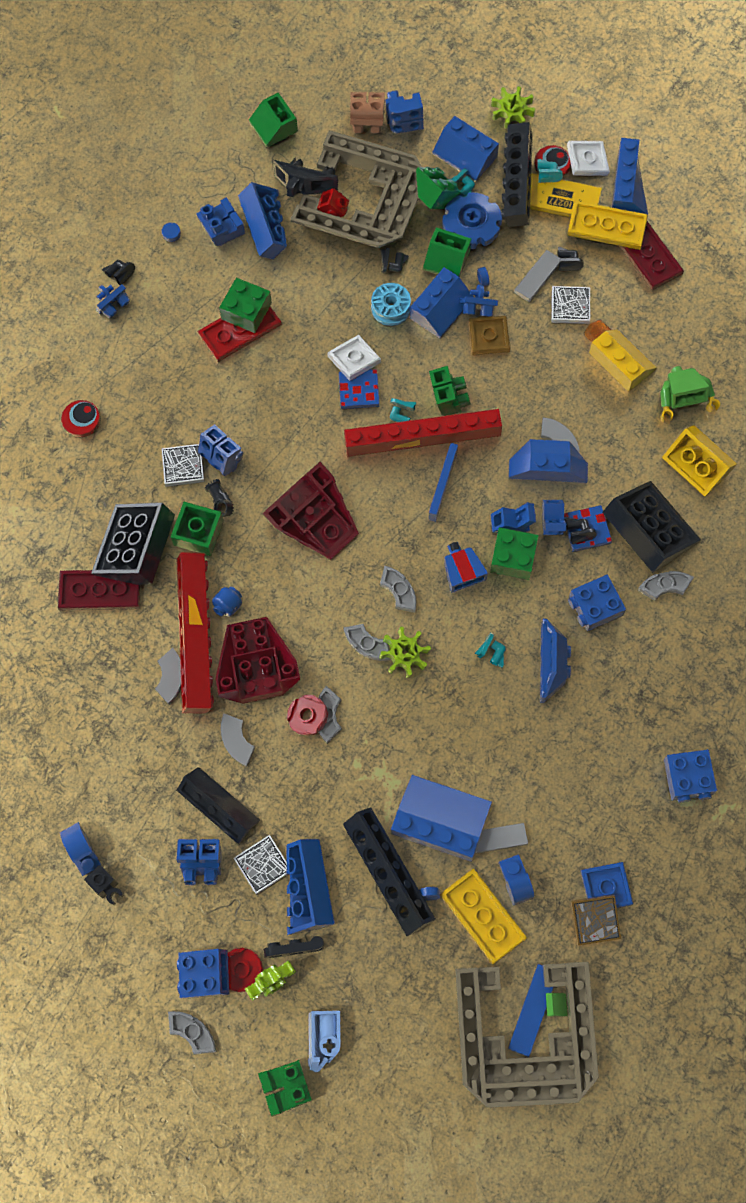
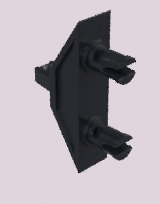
[273,157,338,197]

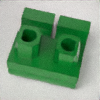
[429,366,471,416]
[258,1060,312,1117]

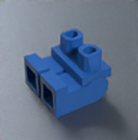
[385,91,424,133]
[196,197,246,246]
[198,424,243,476]
[176,839,222,885]

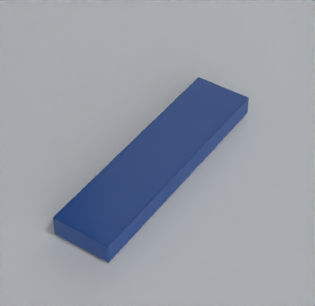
[429,443,458,522]
[508,964,553,1057]

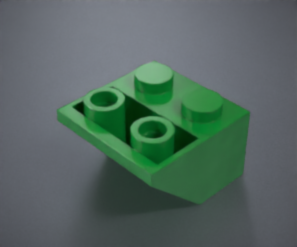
[249,92,298,147]
[416,166,461,209]
[423,227,472,277]

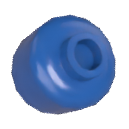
[212,587,242,617]

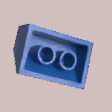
[432,116,499,181]
[410,267,474,338]

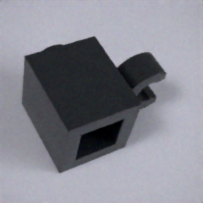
[84,865,124,905]

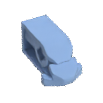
[308,1011,341,1072]

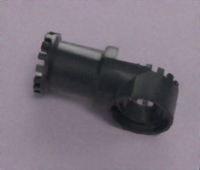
[205,479,234,517]

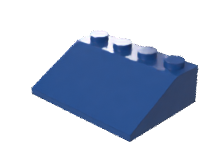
[391,775,492,862]

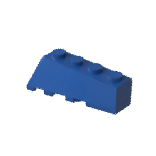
[612,138,648,214]
[238,182,287,259]
[286,839,335,935]

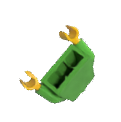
[660,366,720,422]

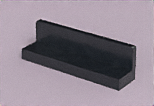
[176,767,260,844]

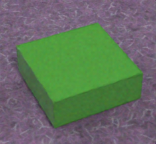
[546,993,567,1017]

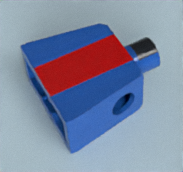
[444,542,488,593]

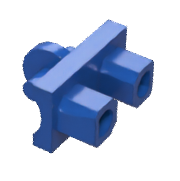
[96,284,130,319]
[460,285,498,317]

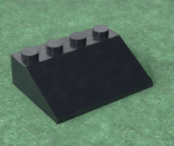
[602,481,701,573]
[91,503,175,585]

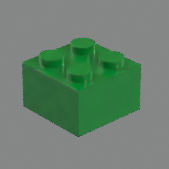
[219,277,272,333]
[171,502,224,556]
[490,527,538,580]

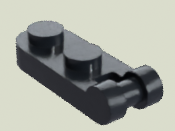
[263,936,325,958]

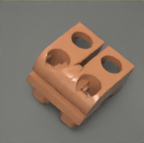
[350,92,385,133]

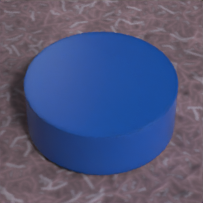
[162,223,181,242]
[477,267,490,286]
[420,887,440,901]

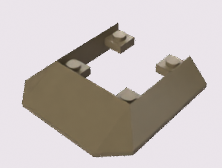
[291,130,422,248]
[455,962,599,1108]

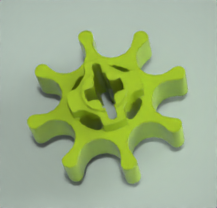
[491,86,535,129]
[379,626,431,678]
[245,960,296,1001]

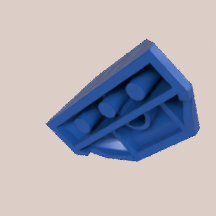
[509,439,588,483]
[540,618,571,703]

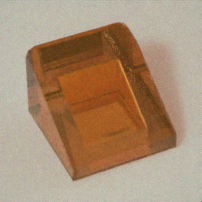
[584,319,611,342]

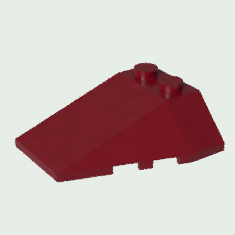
[262,461,359,560]

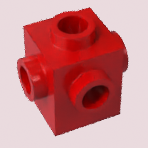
[317,188,350,218]

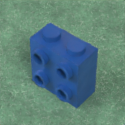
[568,574,626,632]
[664,749,717,803]
[177,949,229,999]

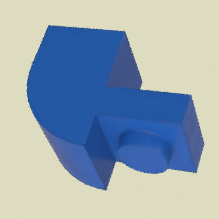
[542,500,566,535]
[491,502,536,533]
[60,822,102,876]
[498,854,534,906]

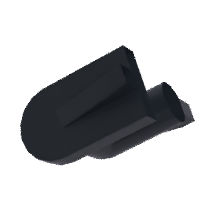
[558,247,584,271]
[380,248,409,274]
[101,260,135,285]
[565,517,597,544]

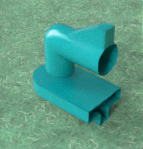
[537,159,563,182]
[451,168,475,197]
[390,398,416,422]
[475,632,506,668]

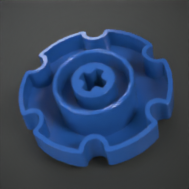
[442,192,502,249]

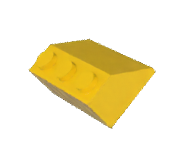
[589,329,657,392]
[662,425,737,496]

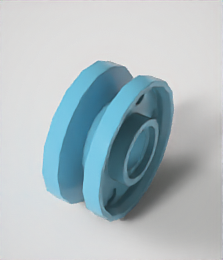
[371,283,411,326]

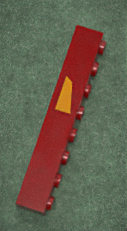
[344,409,502,457]
[176,552,214,714]

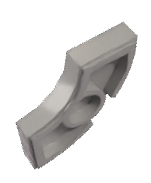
[541,417,580,453]
[380,566,416,613]
[638,571,694,601]
[343,624,391,661]
[155,648,181,705]
[318,686,342,744]
[221,714,255,767]
[168,1011,216,1055]

